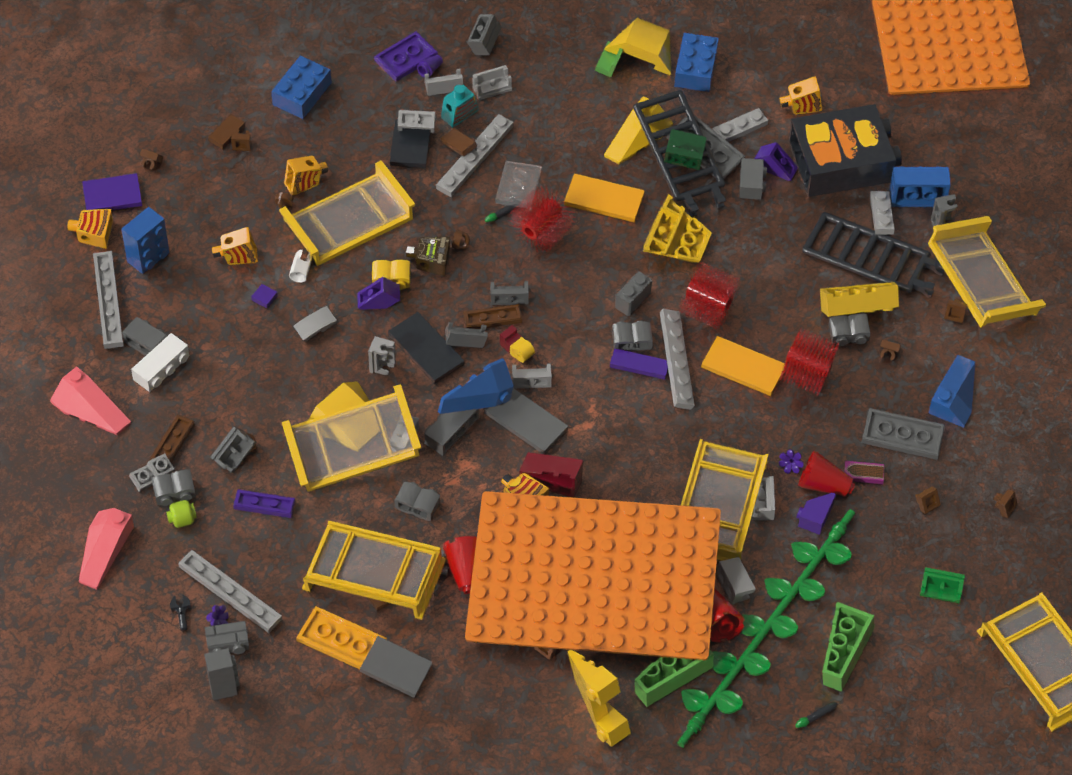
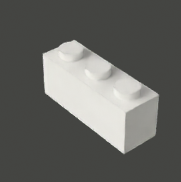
[131,333,189,392]

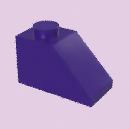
[754,142,798,181]
[357,277,400,310]
[796,493,836,535]

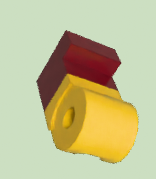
[500,325,535,363]

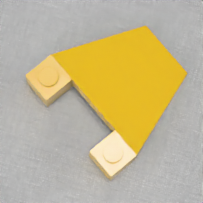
[568,650,631,747]

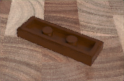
[463,304,522,329]
[150,414,195,463]

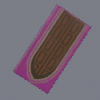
[844,461,884,484]

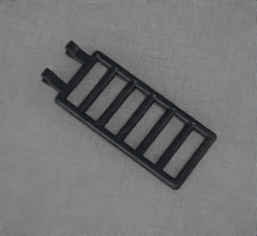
[633,90,726,218]
[802,212,945,298]

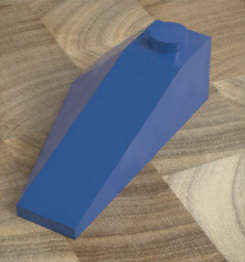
[929,355,975,428]
[438,358,514,414]

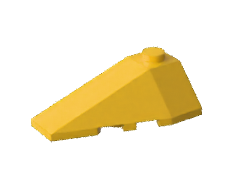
[604,96,673,165]

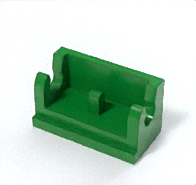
[920,567,965,603]

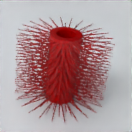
[508,186,576,252]
[678,263,741,328]
[780,327,839,395]

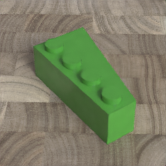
[823,602,874,692]
[635,649,713,707]

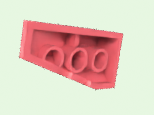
[50,367,131,435]
[79,508,134,590]

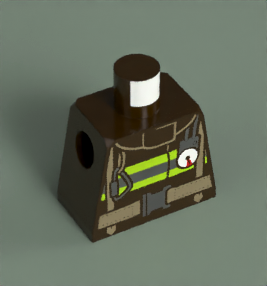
[406,236,450,276]

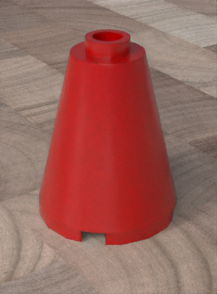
[798,451,855,496]
[442,536,477,594]
[710,588,744,643]

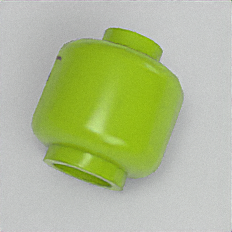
[166,500,197,528]

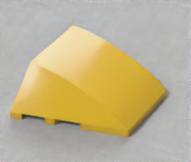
[604,18,671,75]
[643,194,712,263]
[305,381,386,452]

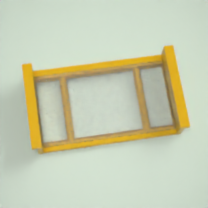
[279,160,415,266]
[928,216,1046,328]
[282,384,421,492]
[681,439,768,562]
[302,520,446,620]
[977,592,1072,731]

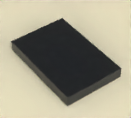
[390,119,431,168]

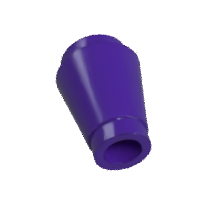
[417,55,443,77]

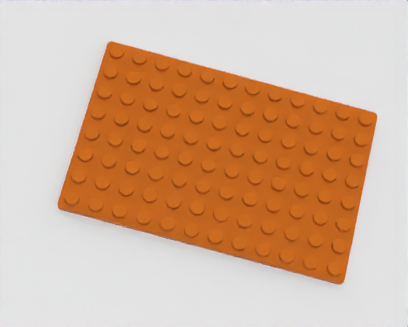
[872,0,1030,95]
[465,491,721,660]

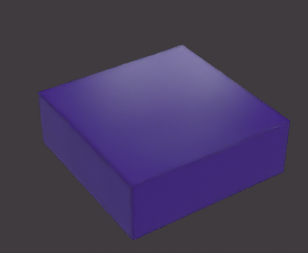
[251,284,278,308]

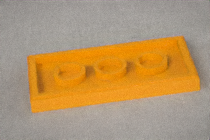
[564,174,645,222]
[701,336,785,396]
[296,606,387,669]

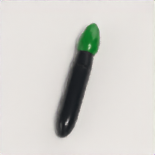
[485,200,522,222]
[795,702,838,728]

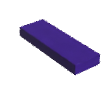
[610,348,668,380]
[233,489,296,518]

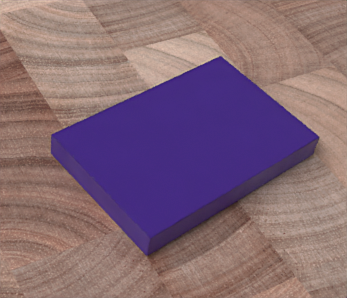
[374,31,438,82]
[82,173,142,210]

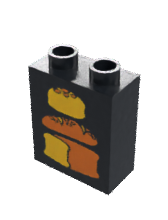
[789,104,902,197]

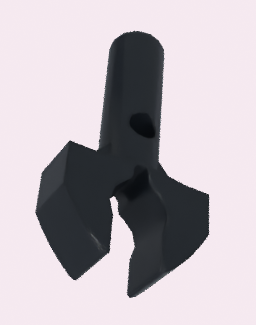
[170,595,191,631]

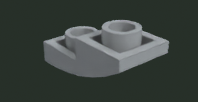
[294,306,338,342]
[129,454,175,492]

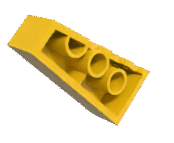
[820,282,899,317]

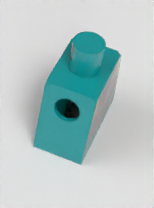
[441,85,479,128]

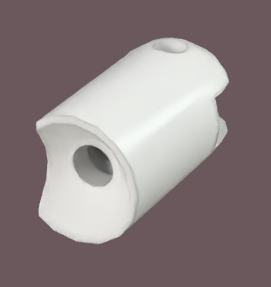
[289,249,312,283]

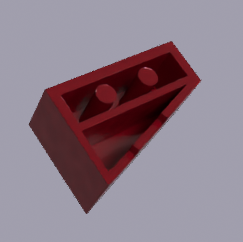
[519,452,583,498]

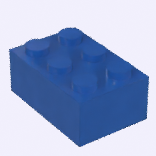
[674,33,719,92]
[271,55,332,119]
[889,166,951,207]
[121,207,170,274]

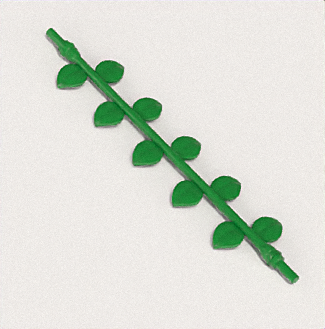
[677,509,855,747]

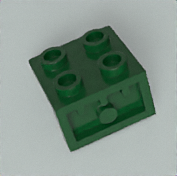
[664,129,707,170]

